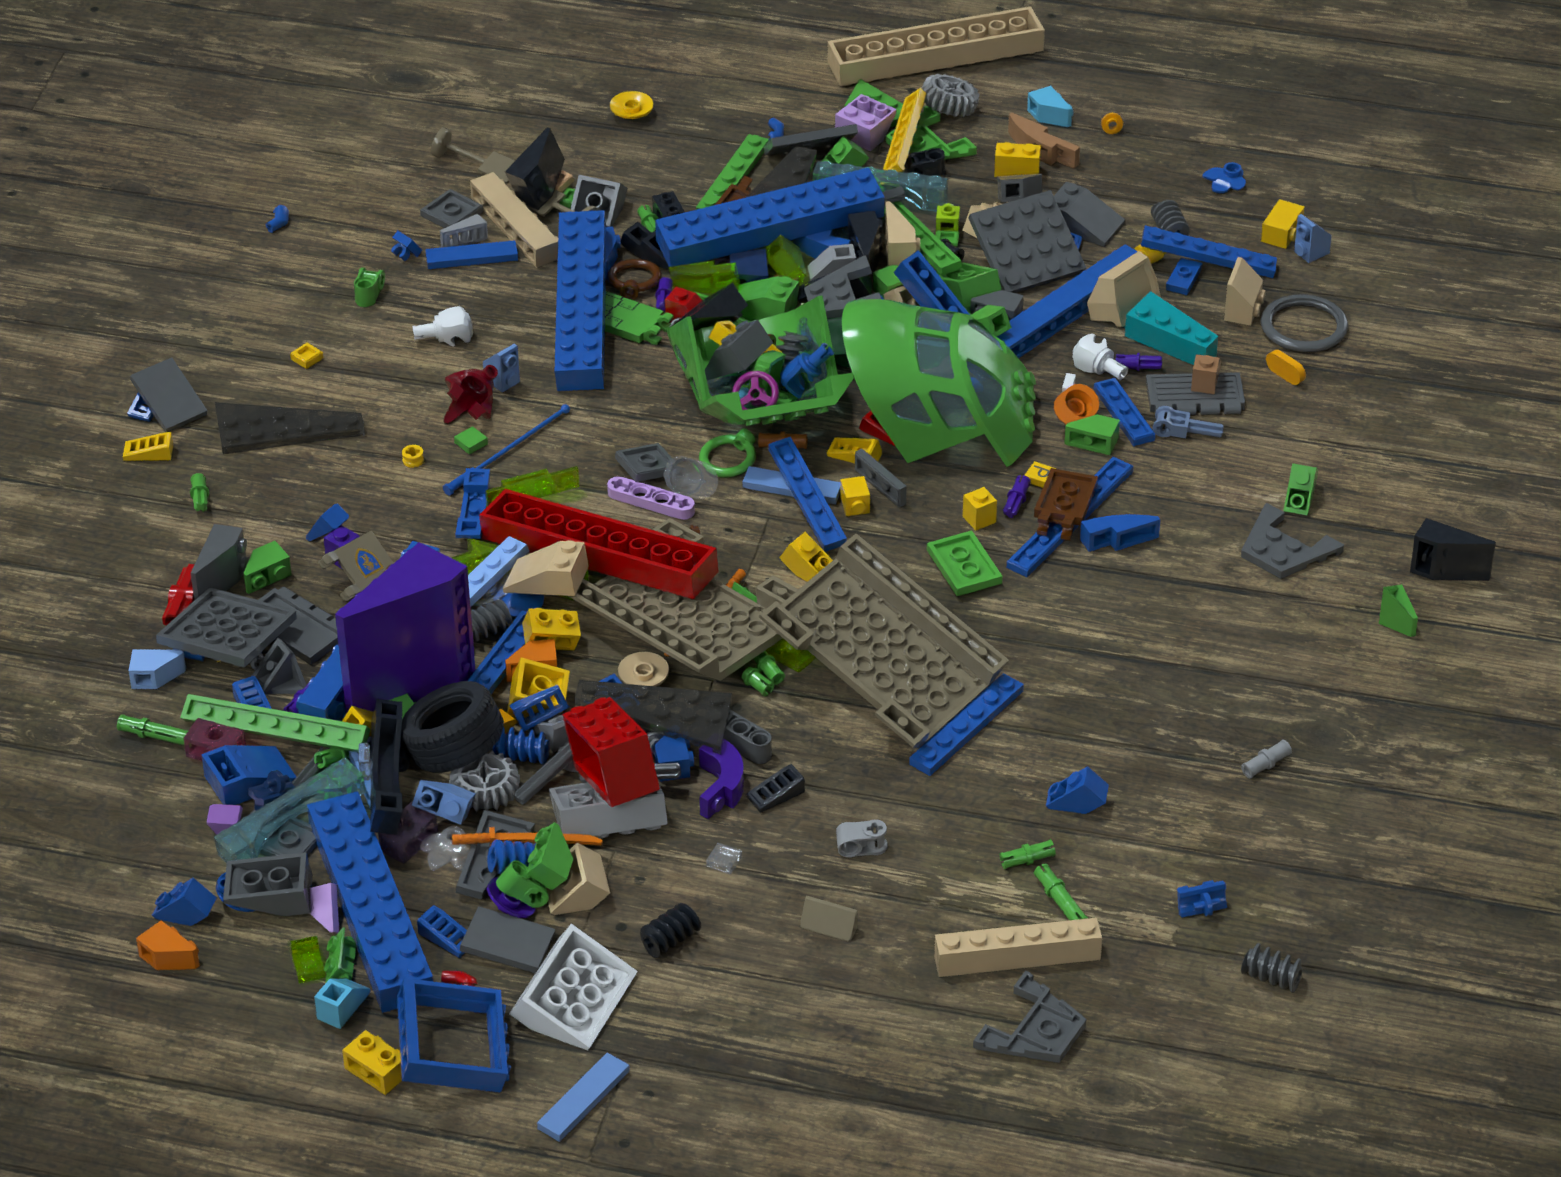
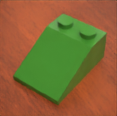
[936,262,1001,310]
[735,276,799,320]

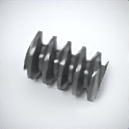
[1151,200,1190,236]
[776,331,809,380]
[471,599,512,642]
[1241,943,1303,993]

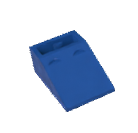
[201,745,296,805]

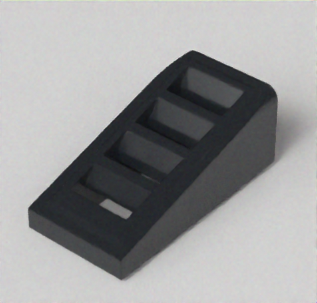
[746,764,805,813]

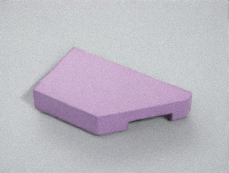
[309,883,339,934]

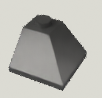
[570,175,628,227]

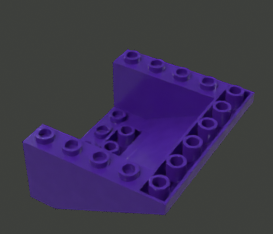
[335,542,476,714]

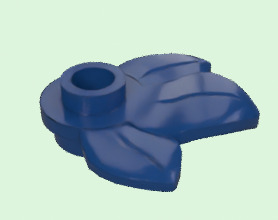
[1202,162,1246,193]

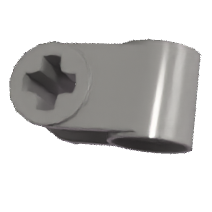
[836,820,888,858]

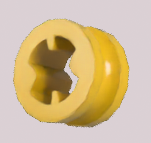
[402,445,424,468]

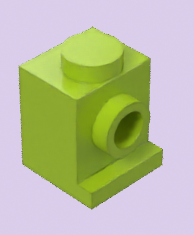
[936,203,960,231]

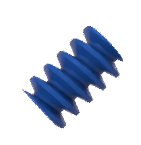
[493,726,550,765]
[487,839,536,874]

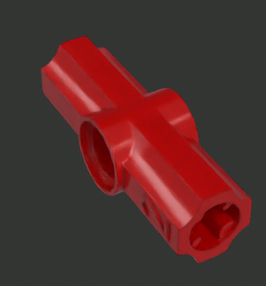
[162,564,195,626]

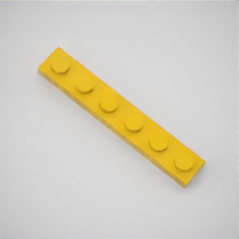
[881,88,926,181]

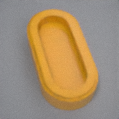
[1266,350,1306,385]

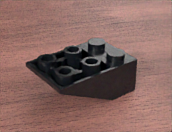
[1410,518,1496,581]

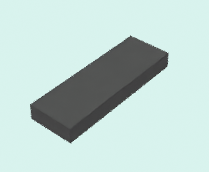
[855,449,907,508]

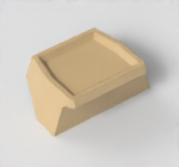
[1087,251,1161,327]

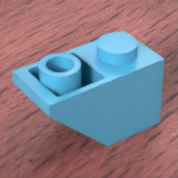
[1027,86,1073,127]
[314,979,370,1029]

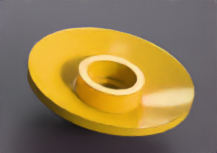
[610,91,653,119]

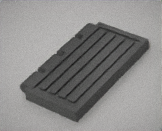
[764,124,858,156]
[1146,372,1245,416]
[259,587,338,665]

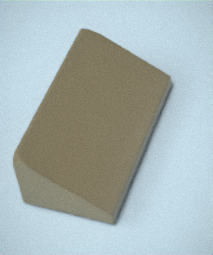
[800,896,857,942]

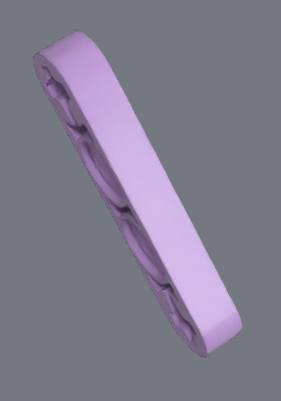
[607,477,695,520]

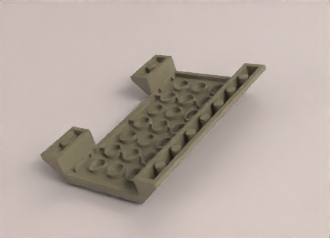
[569,518,799,681]
[759,533,1009,748]

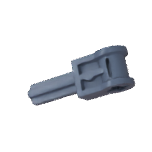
[1153,406,1224,438]

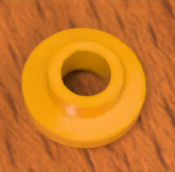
[1101,113,1123,134]

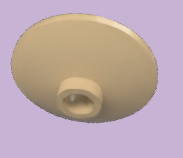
[618,652,669,689]

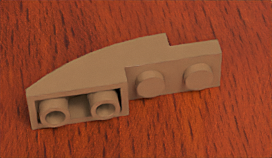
[1008,112,1080,169]

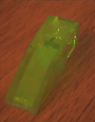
[669,261,740,293]

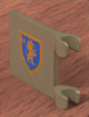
[318,530,394,602]

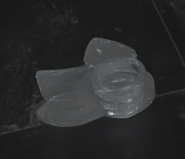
[420,826,469,871]

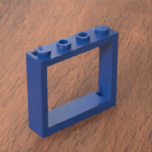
[397,978,511,1092]

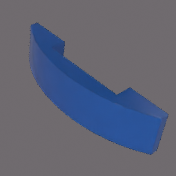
[455,468,490,539]

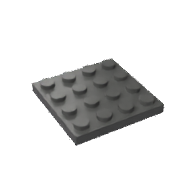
[968,190,1087,293]
[156,587,297,667]

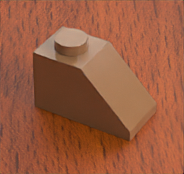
[1191,354,1221,394]

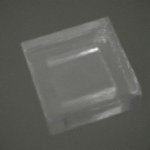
[359,743,371,781]
[706,843,742,875]

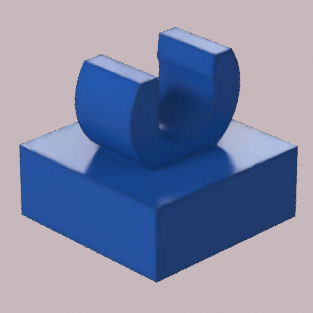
[391,230,422,261]

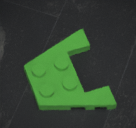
[886,106,977,163]

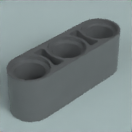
[709,706,772,764]

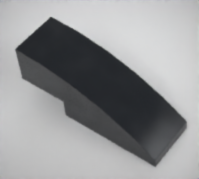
[620,222,677,271]

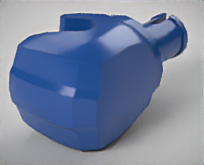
[780,343,834,399]

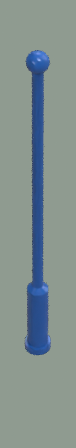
[443,404,570,496]

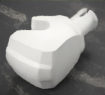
[412,306,473,346]
[1073,334,1128,380]

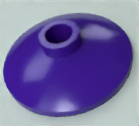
[487,877,535,918]

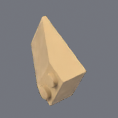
[885,201,920,267]
[503,540,589,596]

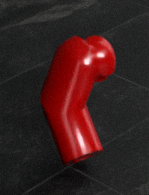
[441,971,477,987]

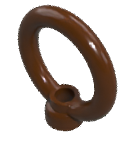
[607,259,662,300]

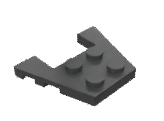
[804,255,881,318]
[1241,503,1344,579]
[973,971,1087,1063]

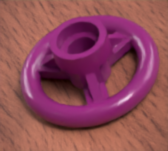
[732,371,779,410]

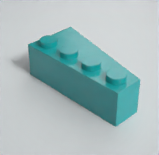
[1125,291,1218,365]

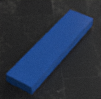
[425,240,518,269]
[1094,378,1155,446]

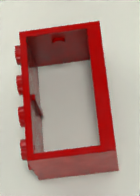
[562,697,660,808]

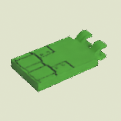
[605,291,674,345]

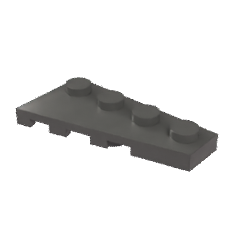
[455,810,535,899]

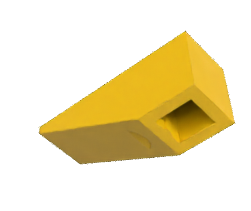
[779,532,833,582]

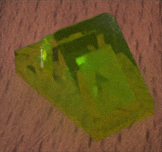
[452,539,499,575]
[288,935,326,983]

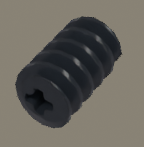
[640,903,701,958]

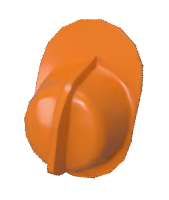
[1054,384,1099,424]

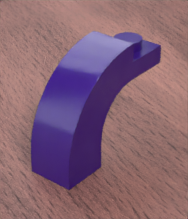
[699,734,744,819]

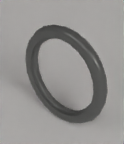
[1260,294,1348,353]

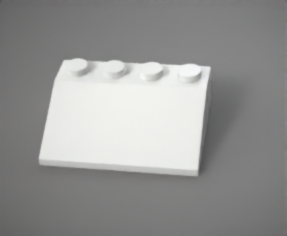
[509,924,638,1050]

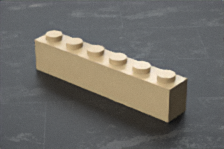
[470,172,558,268]
[934,918,1102,977]

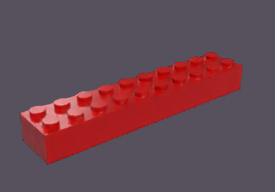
[479,489,719,599]

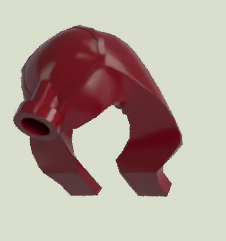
[443,365,498,423]

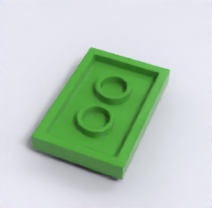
[927,530,1003,596]

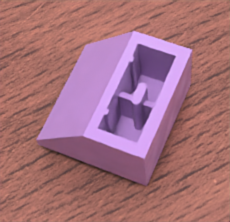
[835,94,896,151]

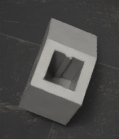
[808,244,856,281]

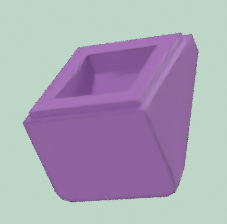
[207,804,243,835]

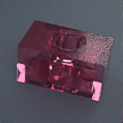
[183,718,246,761]

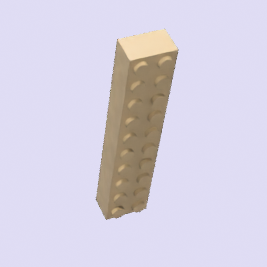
[828,6,1044,86]

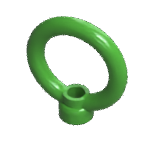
[699,429,756,478]

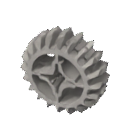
[922,74,979,117]
[449,751,520,812]

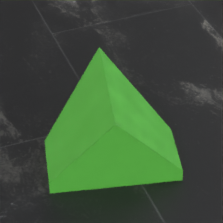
[1379,584,1418,637]

